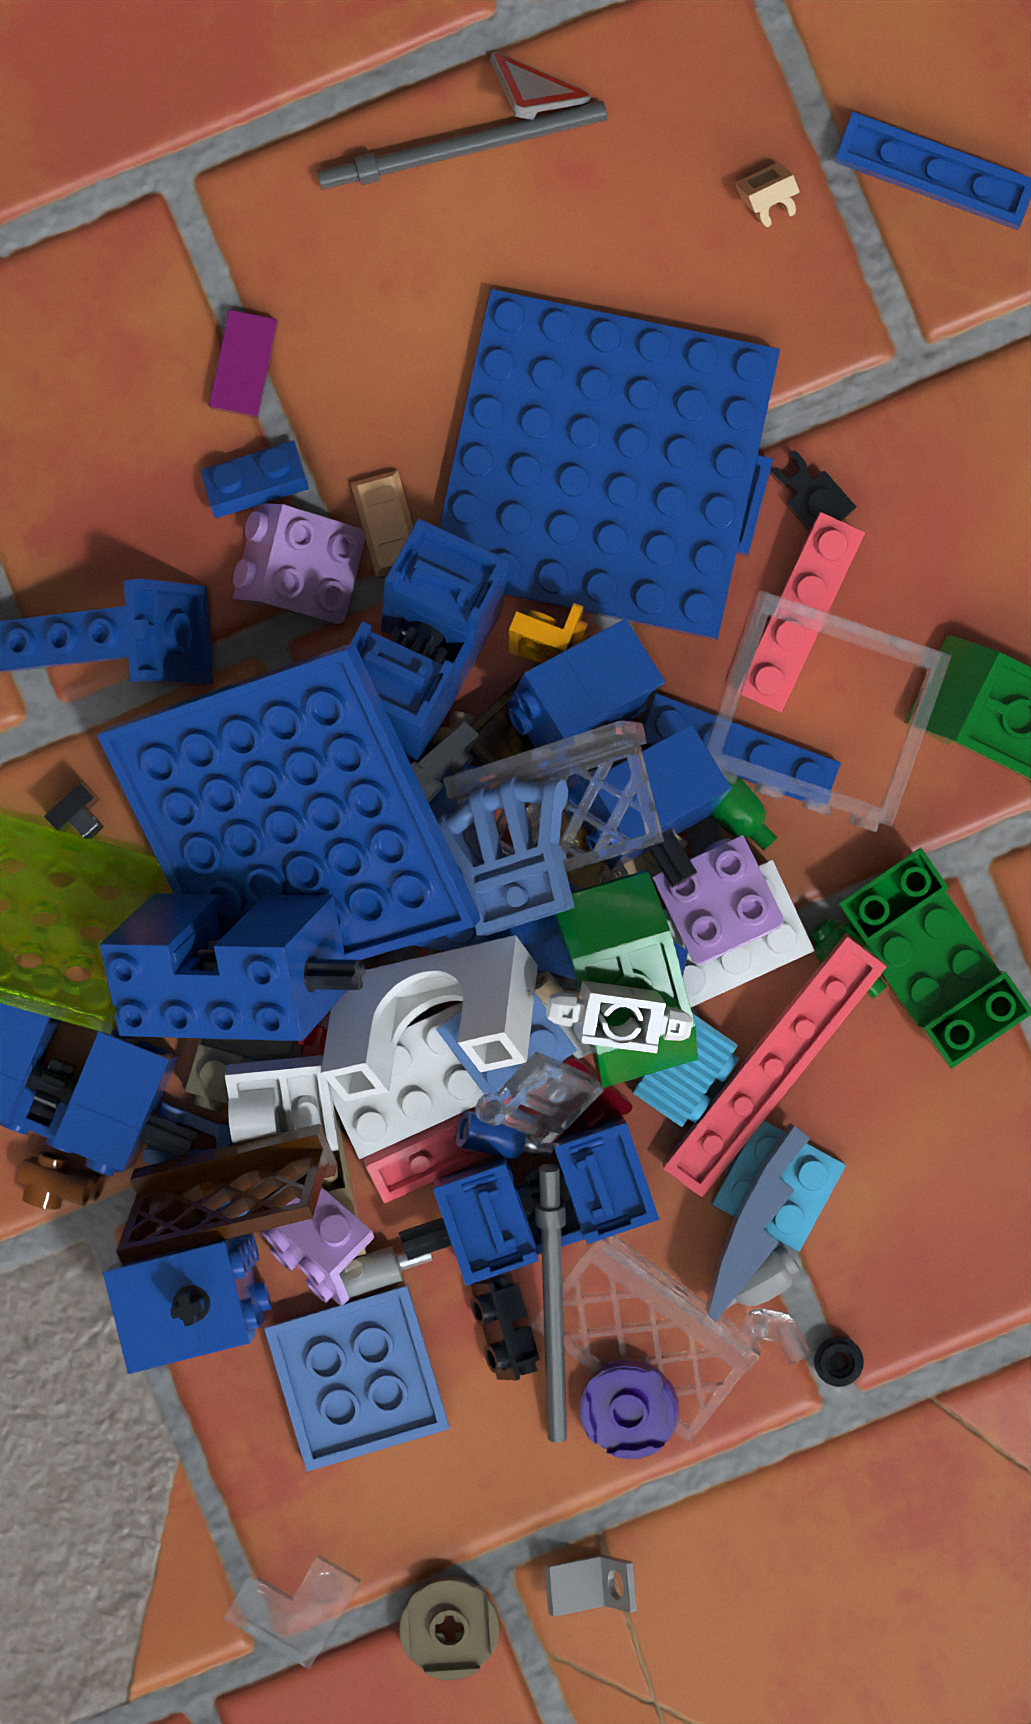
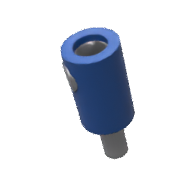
[456,1110,554,1160]

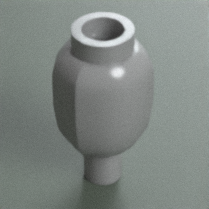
[727,1245,800,1308]

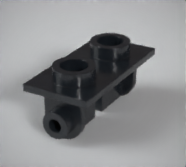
[471,1274,540,1381]

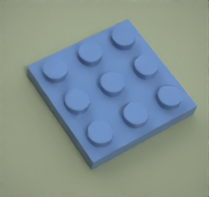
[264,1284,450,1472]

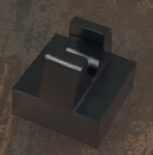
[44,783,104,840]

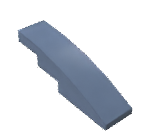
[705,1123,810,1321]

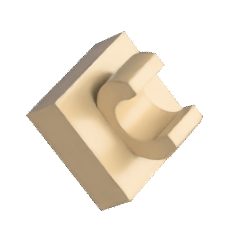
[735,162,800,227]

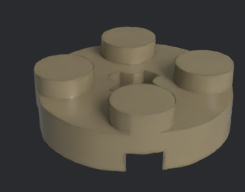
[400,1576,499,1680]

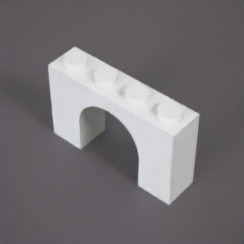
[321,935,538,1102]

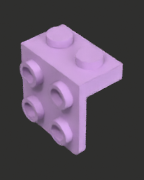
[232,504,365,624]
[652,835,783,965]
[262,1187,374,1306]

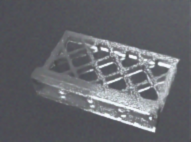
[443,721,664,872]
[531,1235,761,1444]

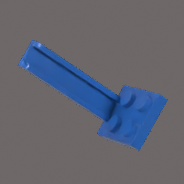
[0,578,213,686]

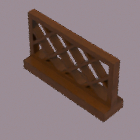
[116,1124,338,1264]

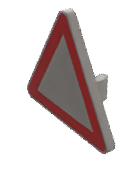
[490,52,591,120]

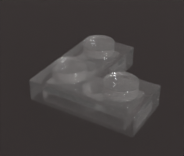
[223,1554,361,1669]

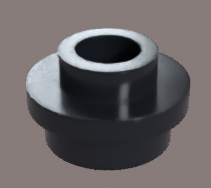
[814,1336,864,1387]

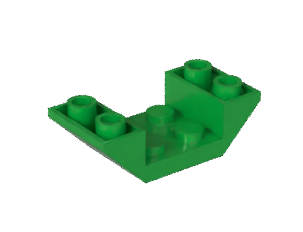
[903,634,1031,781]
[838,847,1031,1069]
[554,870,698,1088]

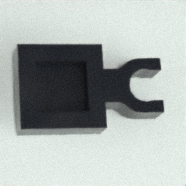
[770,450,857,532]

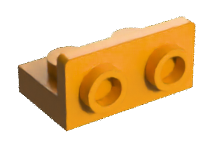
[509,603,589,664]

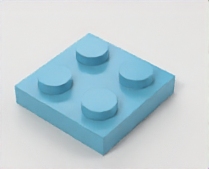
[711,1120,846,1252]

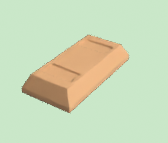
[350,470,413,578]

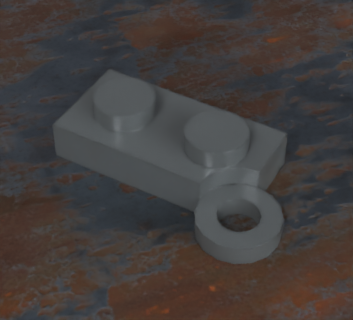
[411,721,480,803]

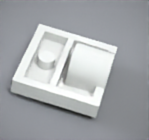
[225,1055,339,1151]

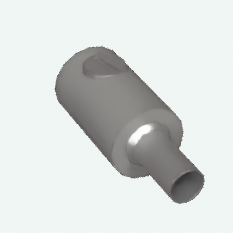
[339,1245,433,1298]

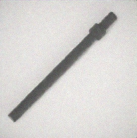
[317,101,607,190]
[535,1164,567,1443]

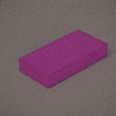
[209,310,278,418]

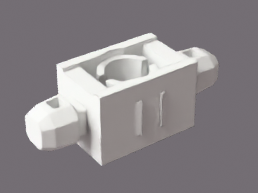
[546,980,692,1053]

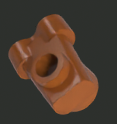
[18,1151,105,1210]

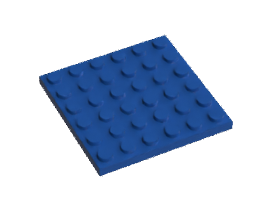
[439,289,780,640]
[97,642,481,960]

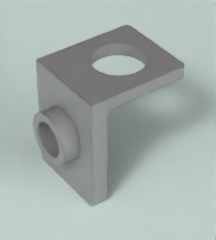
[545,1554,637,1617]

